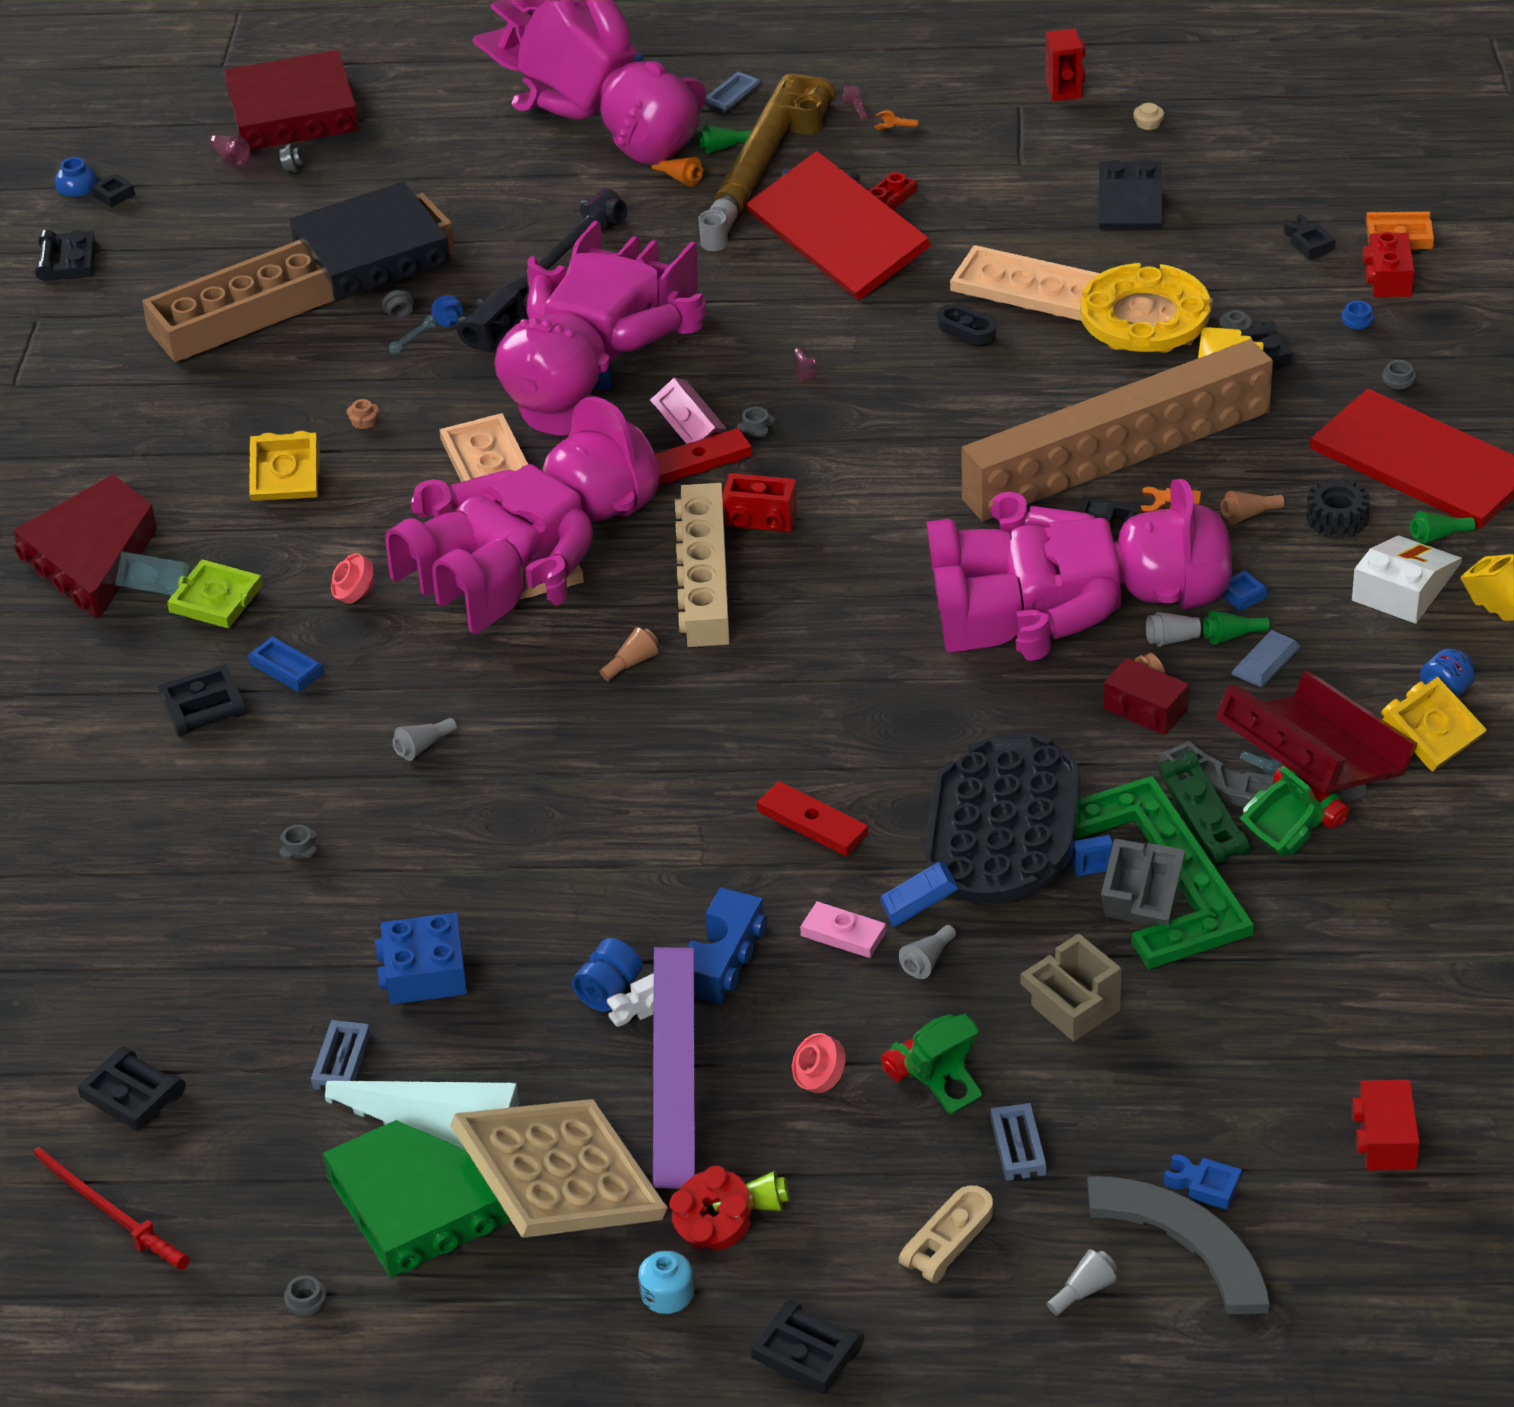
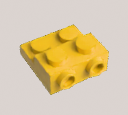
[249,431,320,501]
[1381,676,1487,772]

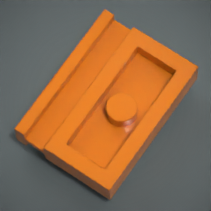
[1366,212,1434,250]

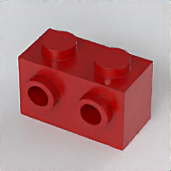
[1046,28,1086,102]
[1363,232,1414,297]
[722,473,798,532]
[1352,1080,1419,1170]

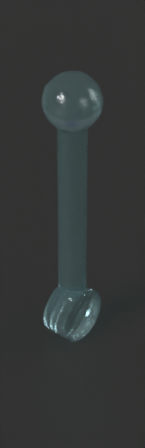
[389,315,437,354]

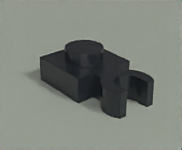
[1283,214,1336,259]

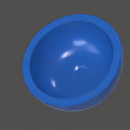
[55,157,98,197]

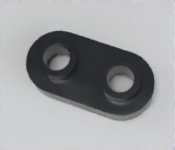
[938,304,996,346]

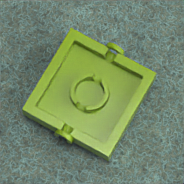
[167,559,263,629]

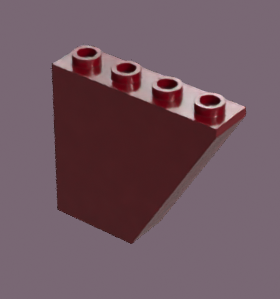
[13,474,157,619]

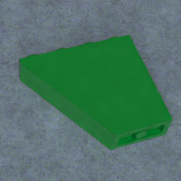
[323,1120,511,1278]

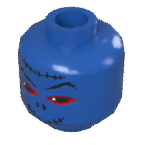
[1420,648,1475,698]

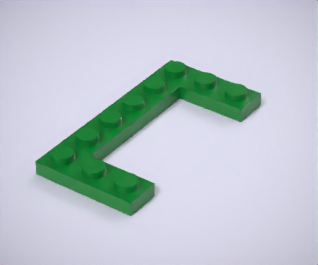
[1076,776,1254,969]

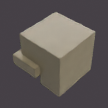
[1020,933,1122,1042]

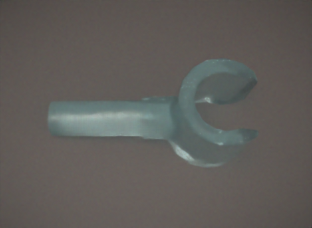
[1241,751,1283,776]

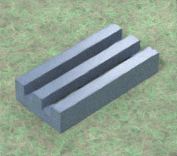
[311,1020,371,1090]
[991,1103,1046,1181]

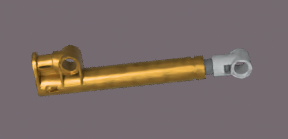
[699,74,836,251]

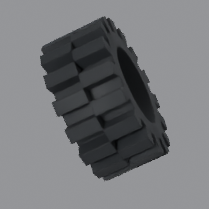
[1306,478,1370,539]

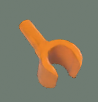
[874,110,918,131]

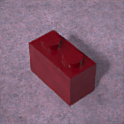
[1103,657,1189,735]

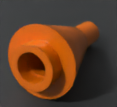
[651,157,703,187]

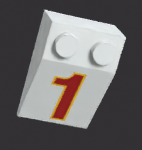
[1352,535,1462,624]

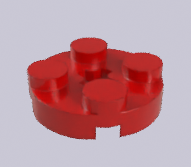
[670,1166,754,1251]

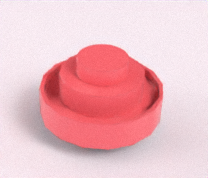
[331,553,374,604]
[792,1033,846,1093]

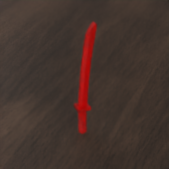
[33,1147,190,1270]

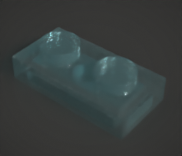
[115,551,189,595]

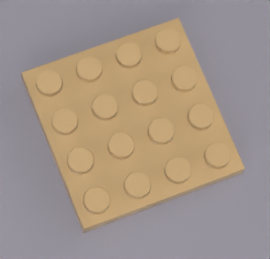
[450,1099,667,1238]

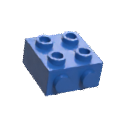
[375,912,467,1005]

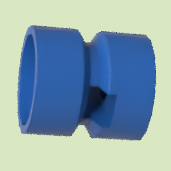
[571,938,643,1012]

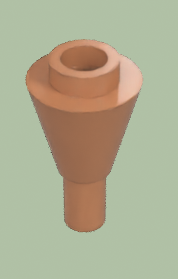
[1221,491,1284,525]
[599,627,659,681]

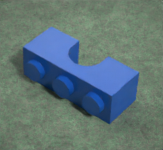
[687,887,768,1005]

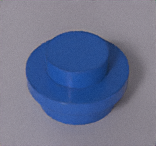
[1341,301,1374,330]

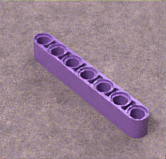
[653,947,695,1189]

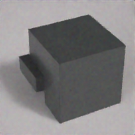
[1101,839,1186,926]

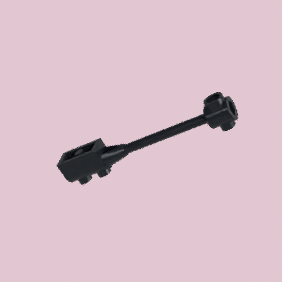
[456,188,627,352]

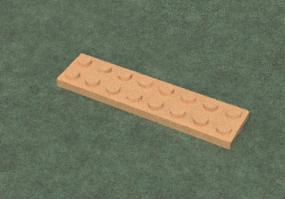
[950,245,1213,346]
[439,413,584,600]

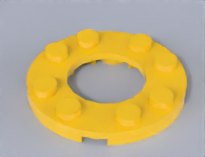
[1080,263,1210,353]

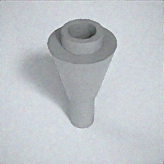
[392,718,457,761]
[899,925,956,979]
[1046,1249,1117,1316]

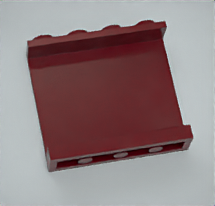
[224,50,359,151]
[1215,670,1418,793]

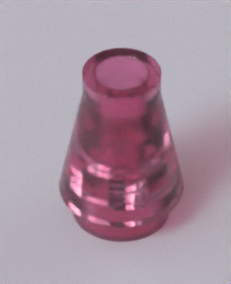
[209,133,250,165]

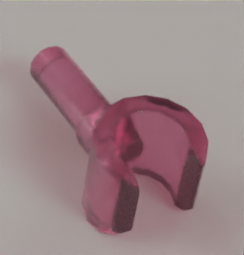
[843,85,867,119]
[794,348,816,381]

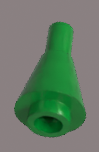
[699,124,752,155]
[1410,511,1475,545]
[1203,610,1270,645]

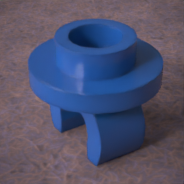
[431,295,463,327]

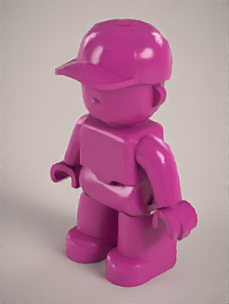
[473,0,706,166]
[495,221,706,435]
[385,396,660,634]
[926,479,1232,661]

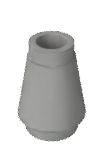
[1146,612,1201,647]

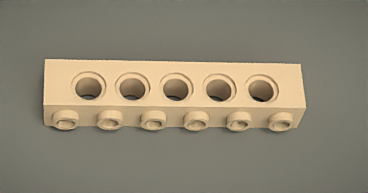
[675,483,730,647]

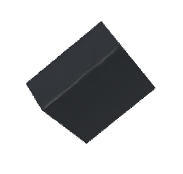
[91,173,135,208]

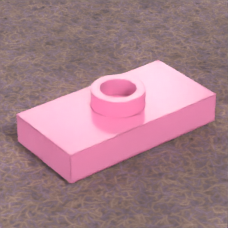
[800,901,886,958]

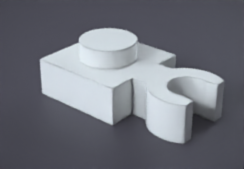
[607,973,654,1027]

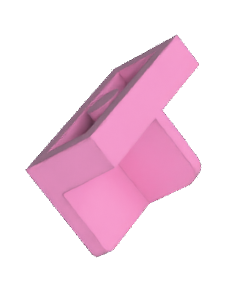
[650,378,726,444]

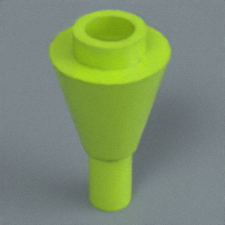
[713,1170,790,1212]

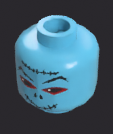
[638,1251,694,1314]

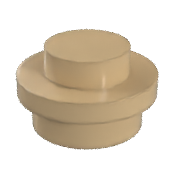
[1133,103,1164,130]

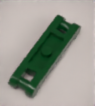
[1157,750,1250,865]

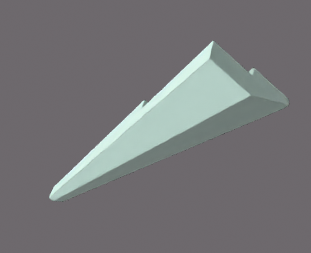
[325,1081,519,1150]

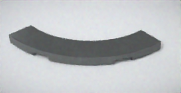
[1159,740,1367,807]
[1087,1176,1269,1314]

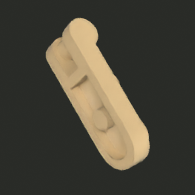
[899,1186,993,1284]

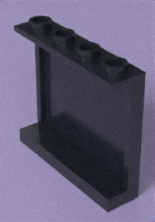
[289,182,451,301]

